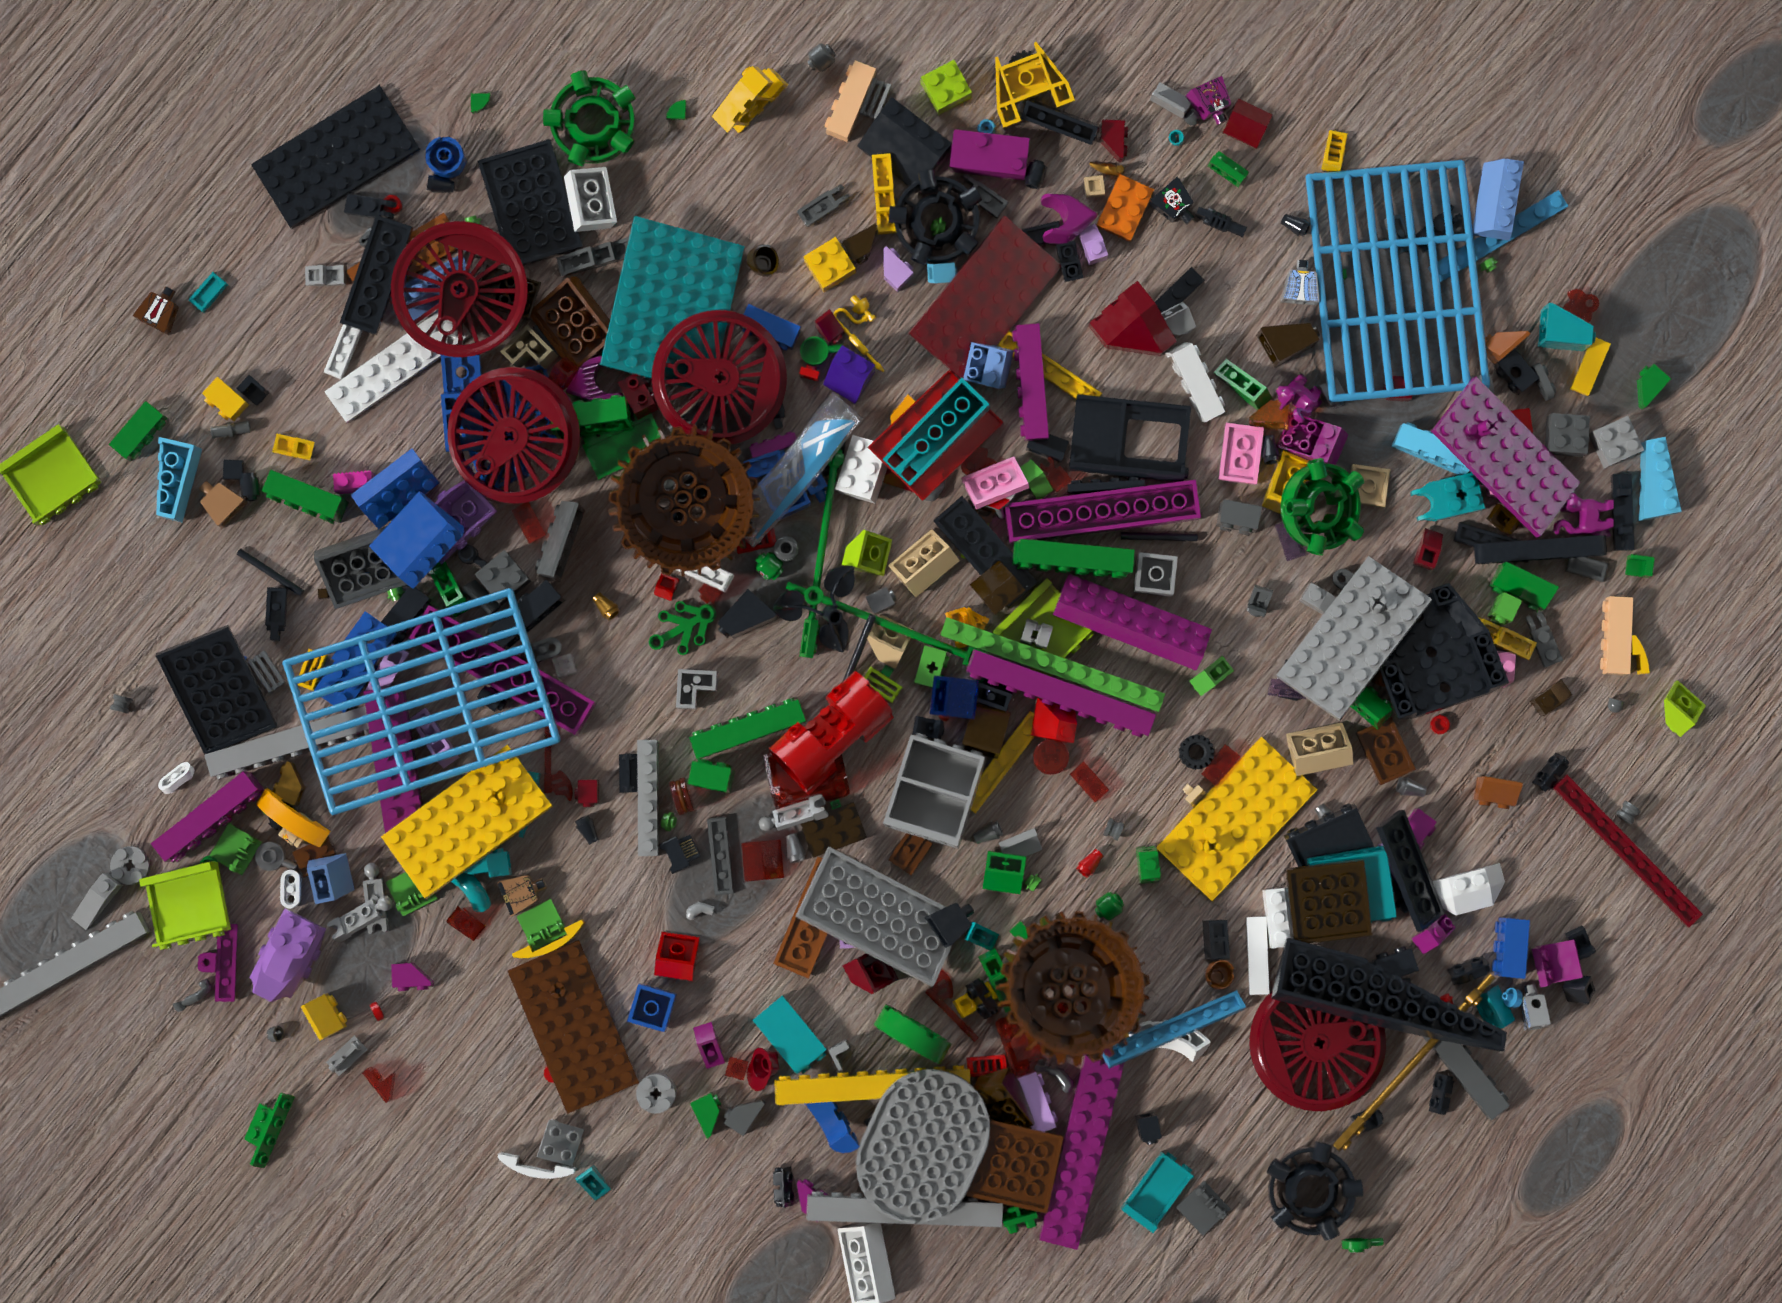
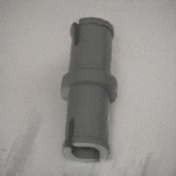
[210,420,251,439]

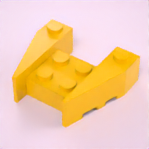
[995,42,1075,129]
[712,66,789,133]

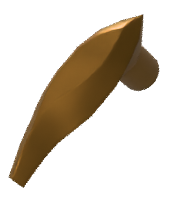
[1089,162,1125,176]

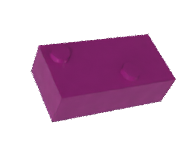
[949,129,1030,180]

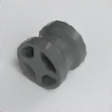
[110,694,133,714]
[1616,801,1641,824]
[1103,818,1124,841]

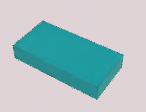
[188,272,229,313]

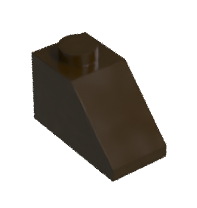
[842,223,877,265]
[1530,679,1573,716]

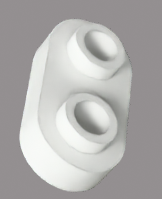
[158,762,194,794]
[280,870,301,909]

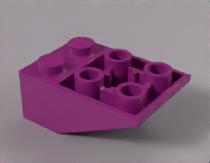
[1277,412,1348,465]

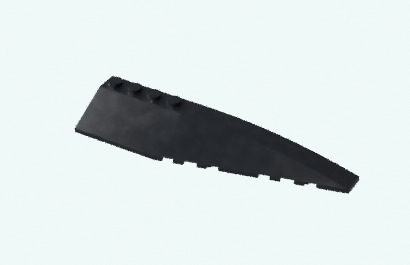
[1272,938,1507,1052]

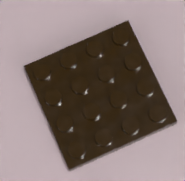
[1285,859,1372,943]

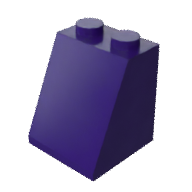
[823,345,875,405]

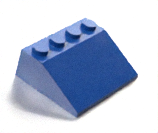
[369,491,464,589]

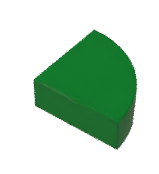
[471,93,491,114]
[666,100,686,120]

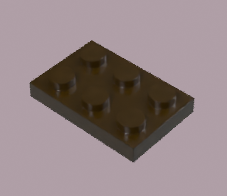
[801,802,867,858]

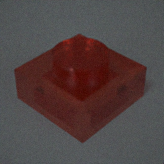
[725,1056,749,1080]

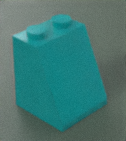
[1538,303,1596,351]

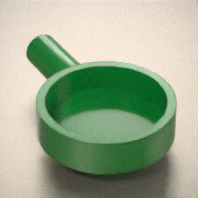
[800,336,842,366]
[1341,1238,1384,1253]

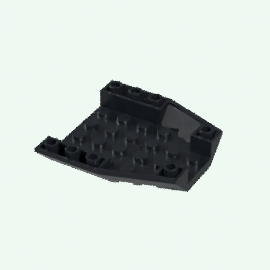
[1379,583,1509,719]

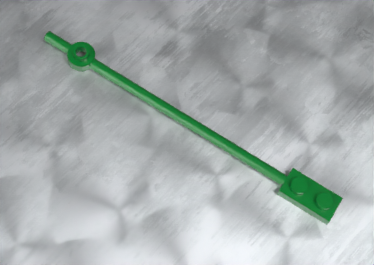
[799,443,844,658]
[785,581,1004,666]

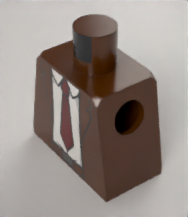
[133,286,179,335]

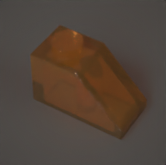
[1249,399,1291,430]

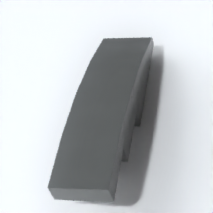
[556,237,629,276]

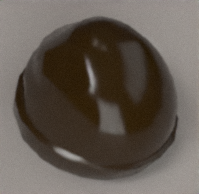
[747,244,779,277]

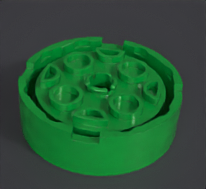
[873,1004,952,1064]

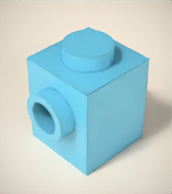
[927,262,958,283]

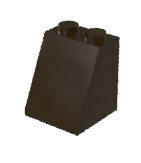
[1256,323,1320,368]
[970,561,1025,615]
[961,702,1011,759]

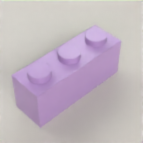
[1016,1071,1058,1132]

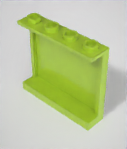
[0,424,102,526]
[992,578,1095,677]
[139,862,231,950]

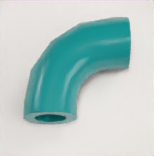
[451,872,491,912]

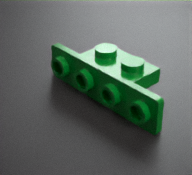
[244,1093,295,1168]

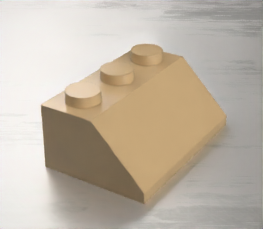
[888,529,960,597]
[1286,723,1353,776]

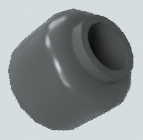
[807,43,836,72]
[774,536,799,562]

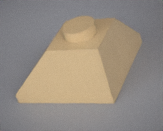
[867,614,912,669]

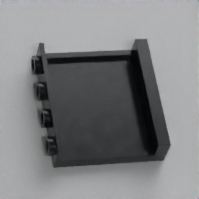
[1284,803,1374,867]

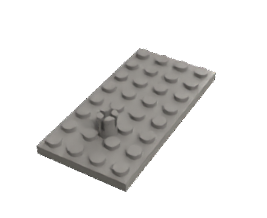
[1276,556,1432,721]
[795,847,952,987]

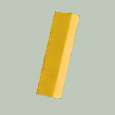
[1570,337,1611,397]

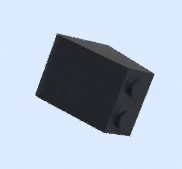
[717,589,778,639]

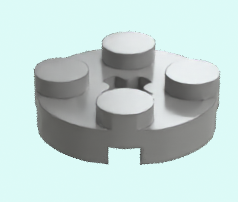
[110,846,151,885]

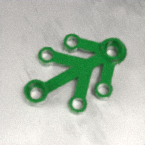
[649,601,716,656]

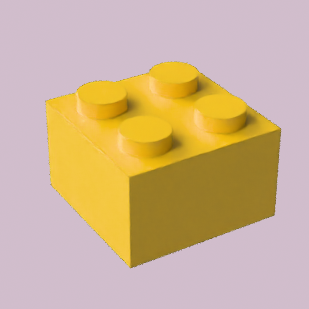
[803,237,856,292]

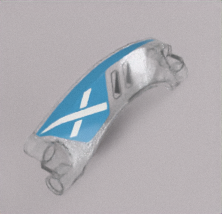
[742,392,863,548]

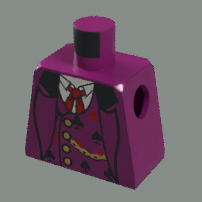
[1185,76,1231,125]

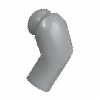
[686,902,715,920]

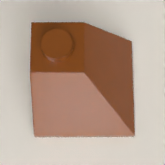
[1485,331,1531,365]

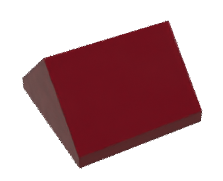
[1222,99,1273,149]

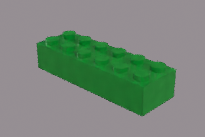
[1012,539,1135,579]

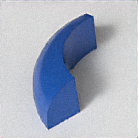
[805,1102,860,1153]

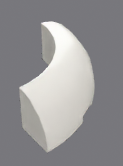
[1129,1020,1211,1062]

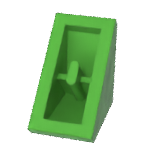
[1020,459,1053,500]

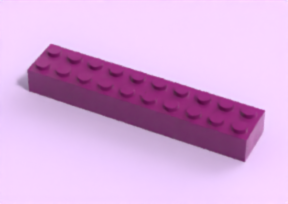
[1005,480,1201,544]
[409,605,597,736]
[1039,1056,1125,1250]

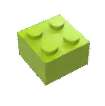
[920,60,972,115]

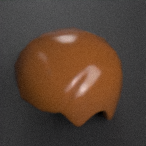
[1205,960,1235,990]

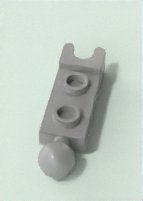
[759,795,829,831]
[363,863,389,934]
[327,896,393,942]

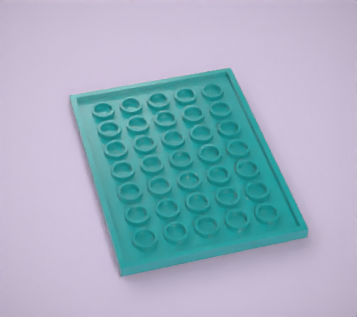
[600,216,745,391]

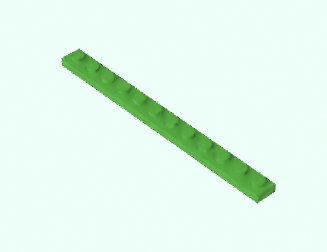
[940,617,1165,712]

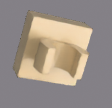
[1183,784,1206,808]

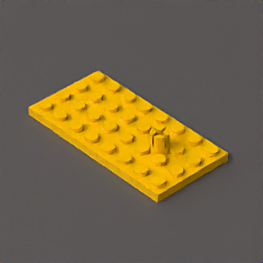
[1156,737,1317,901]
[381,744,553,899]

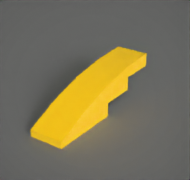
[872,153,896,235]
[1478,617,1537,660]

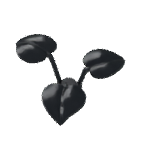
[773,565,855,652]

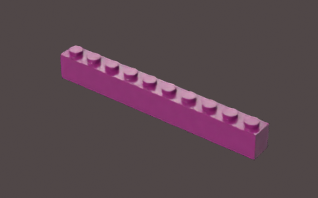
[966,649,1156,738]

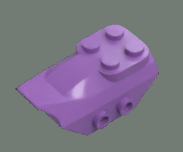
[435,480,497,564]
[249,908,326,1002]

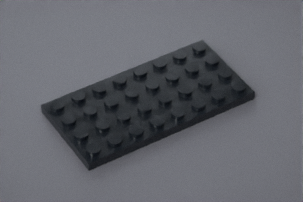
[251,85,420,229]

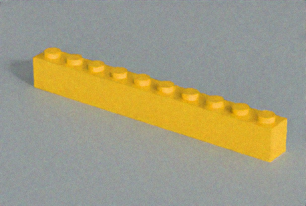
[774,1065,970,1105]

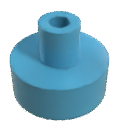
[1502,988,1523,1008]

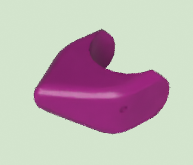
[1041,193,1098,244]
[566,356,623,402]

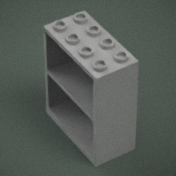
[883,733,986,849]

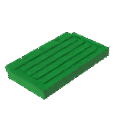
[582,413,660,480]

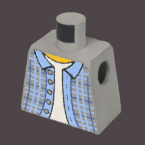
[1280,260,1319,306]
[1521,984,1550,1031]

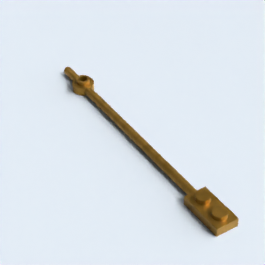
[1333,973,1495,1152]

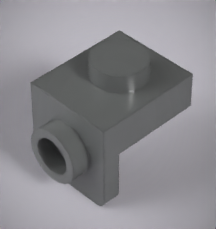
[1247,585,1273,617]

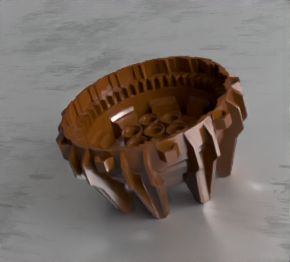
[608,424,760,577]
[996,911,1150,1066]

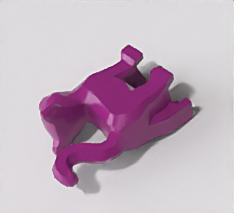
[1276,373,1322,423]
[1553,493,1614,538]

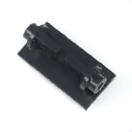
[1532,752,1570,792]
[619,754,638,793]
[1447,956,1490,986]
[965,978,999,1019]
[1429,1073,1454,1115]
[773,1166,794,1208]

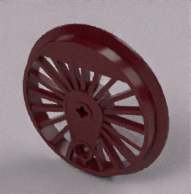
[391,221,528,357]
[652,310,787,445]
[448,367,580,503]
[1249,990,1386,1111]

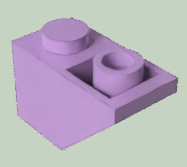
[884,246,913,292]

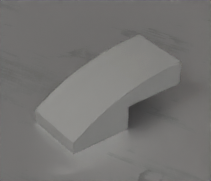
[305,265,347,286]

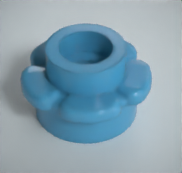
[977,119,996,134]

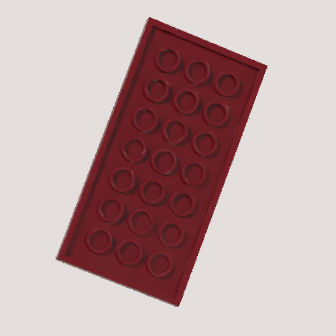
[908,216,1061,382]

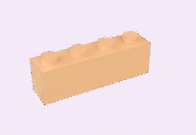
[824,60,876,142]
[1600,596,1633,675]

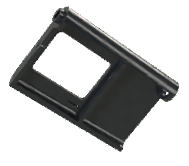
[1069,394,1191,482]

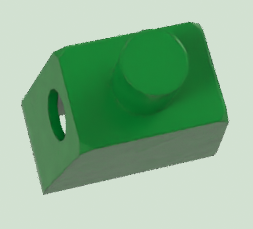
[1136,846,1161,884]

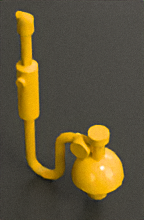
[833,295,884,372]

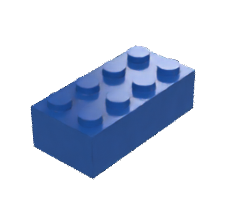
[351,448,439,530]

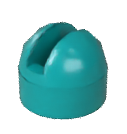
[1169,130,1184,146]

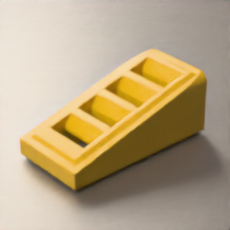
[1321,130,1348,172]

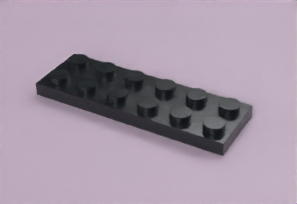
[340,215,413,335]
[933,496,1037,607]
[1376,810,1445,932]

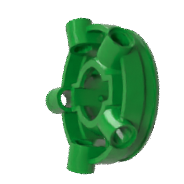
[543,70,636,166]
[1281,458,1365,556]

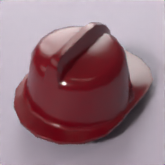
[747,1047,779,1091]

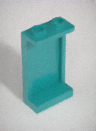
[752,995,827,1074]
[1121,1151,1194,1233]

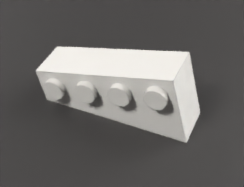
[1165,342,1225,422]

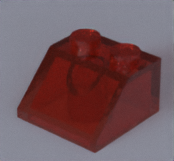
[741,840,784,882]

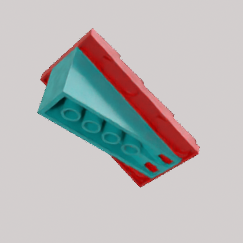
[867,370,1004,501]

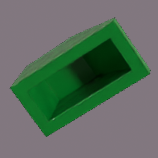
[1637,364,1671,410]
[690,1092,722,1138]

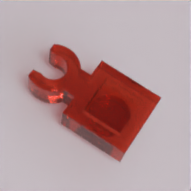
[1040,457,1072,493]

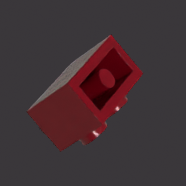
[618,374,658,420]

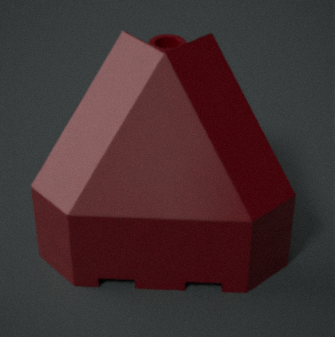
[1088,281,1177,356]

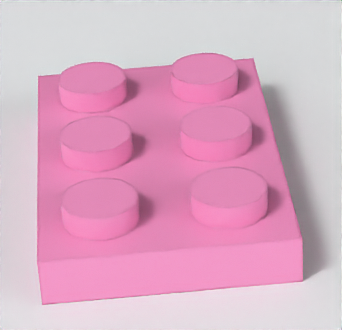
[1218,423,1264,485]
[961,457,1029,509]

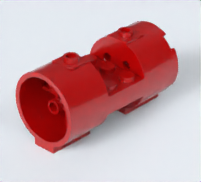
[769,671,894,795]

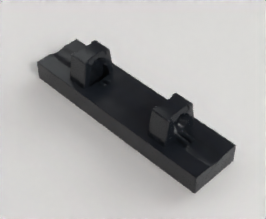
[1611,474,1635,551]

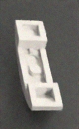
[498,1152,576,1179]

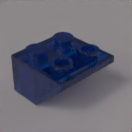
[930,676,979,719]

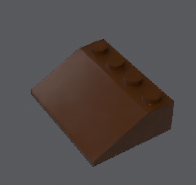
[530,276,610,373]

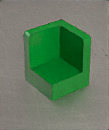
[1625,554,1655,578]

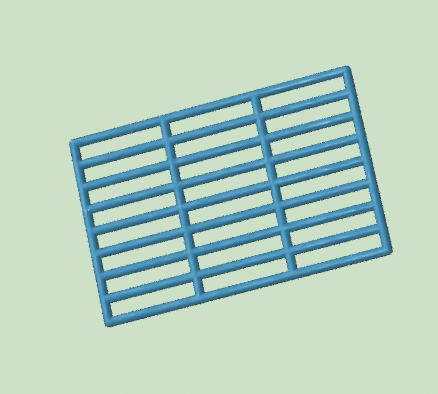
[1306,160,1490,402]
[283,588,561,815]

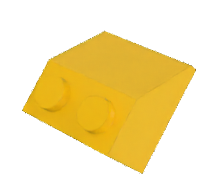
[301,993,347,1040]

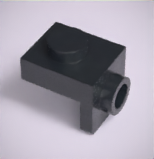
[912,716,944,740]
[1565,925,1596,960]
[1351,1110,1383,1134]

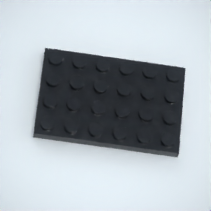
[478,139,583,269]
[155,624,277,755]

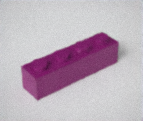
[749,431,799,458]

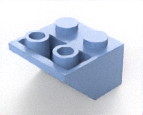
[963,342,1014,389]
[307,853,355,904]

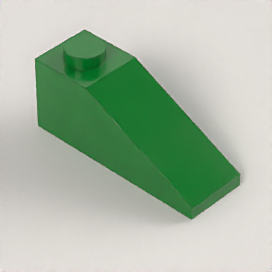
[1214,359,1272,412]
[429,561,471,617]

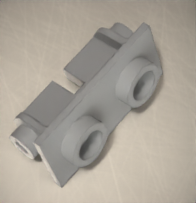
[326,1035,368,1076]

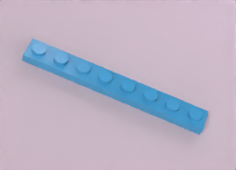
[1428,190,1568,282]
[1103,990,1246,1068]

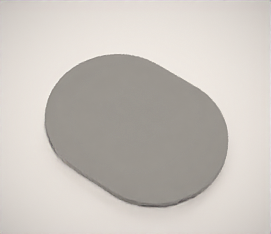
[856,1069,990,1224]

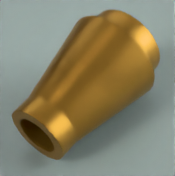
[592,592,620,621]

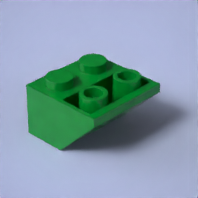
[982,851,1026,895]

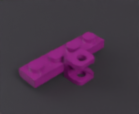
[198,924,238,1002]

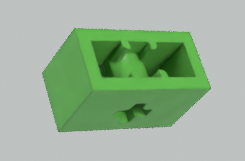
[1487,592,1522,626]
[914,645,949,689]

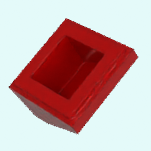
[654,573,679,601]

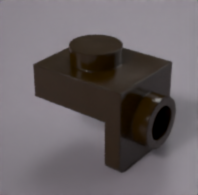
[1486,503,1520,534]

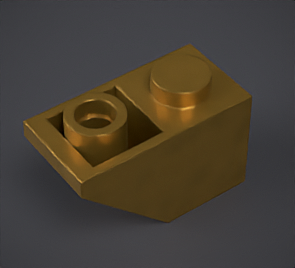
[272,761,305,806]

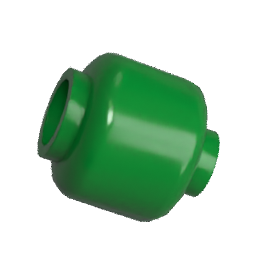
[755,552,784,580]
[1095,892,1124,920]

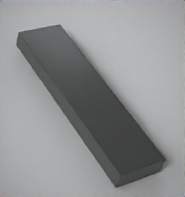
[707,817,734,895]

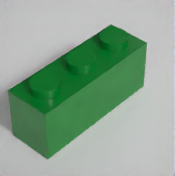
[108,401,167,462]

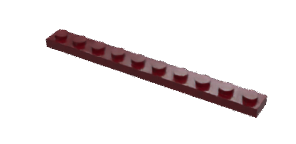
[1552,775,1703,928]

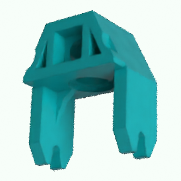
[465,848,512,877]

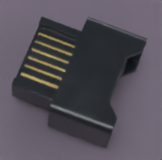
[658,834,701,874]

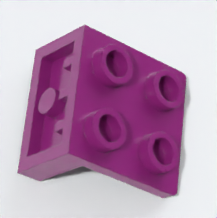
[1532,940,1583,987]

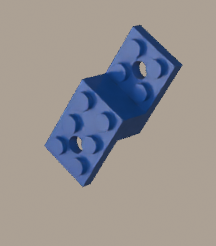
[441,354,485,452]
[314,611,397,713]

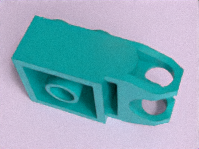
[1410,472,1485,522]

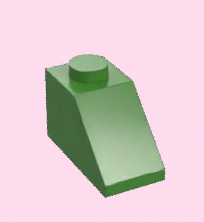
[1190,656,1234,696]

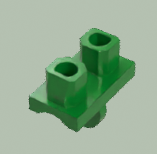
[1002,1206,1038,1234]

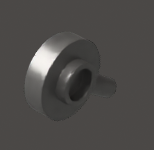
[255,842,298,871]

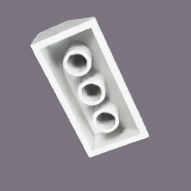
[837,1223,896,1303]

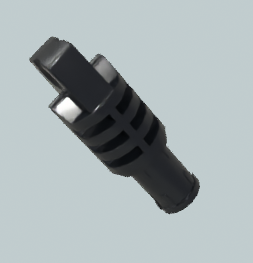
[1195,207,1247,238]

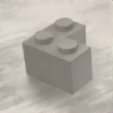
[676,669,718,710]

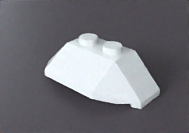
[1432,863,1505,915]

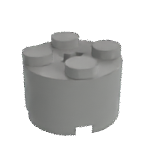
[636,1073,677,1114]

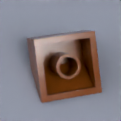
[1474,776,1523,810]

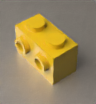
[202,377,250,421]

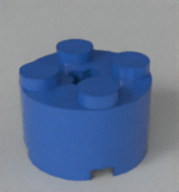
[426,137,467,180]

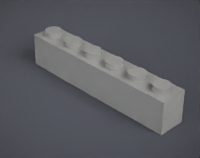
[637,740,659,856]

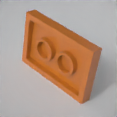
[1096,174,1154,242]

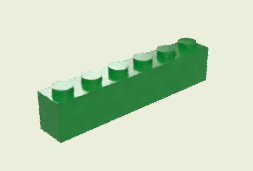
[689,697,806,759]

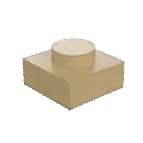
[1084,175,1105,198]

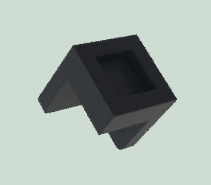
[236,375,270,406]
[1562,976,1595,1004]

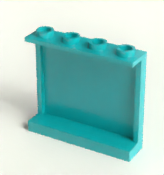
[1307,846,1397,923]

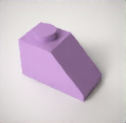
[1079,224,1108,265]

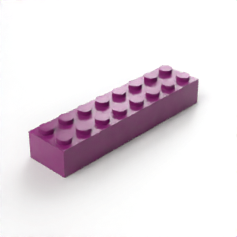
[1053,574,1212,671]
[363,687,423,833]

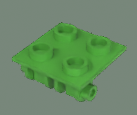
[209,823,262,875]
[386,872,437,916]
[516,899,567,951]

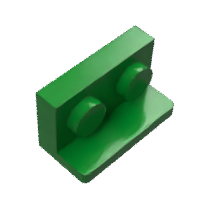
[1207,151,1249,188]

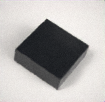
[223,460,244,480]

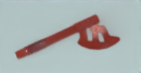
[544,726,573,801]
[925,969,979,1042]

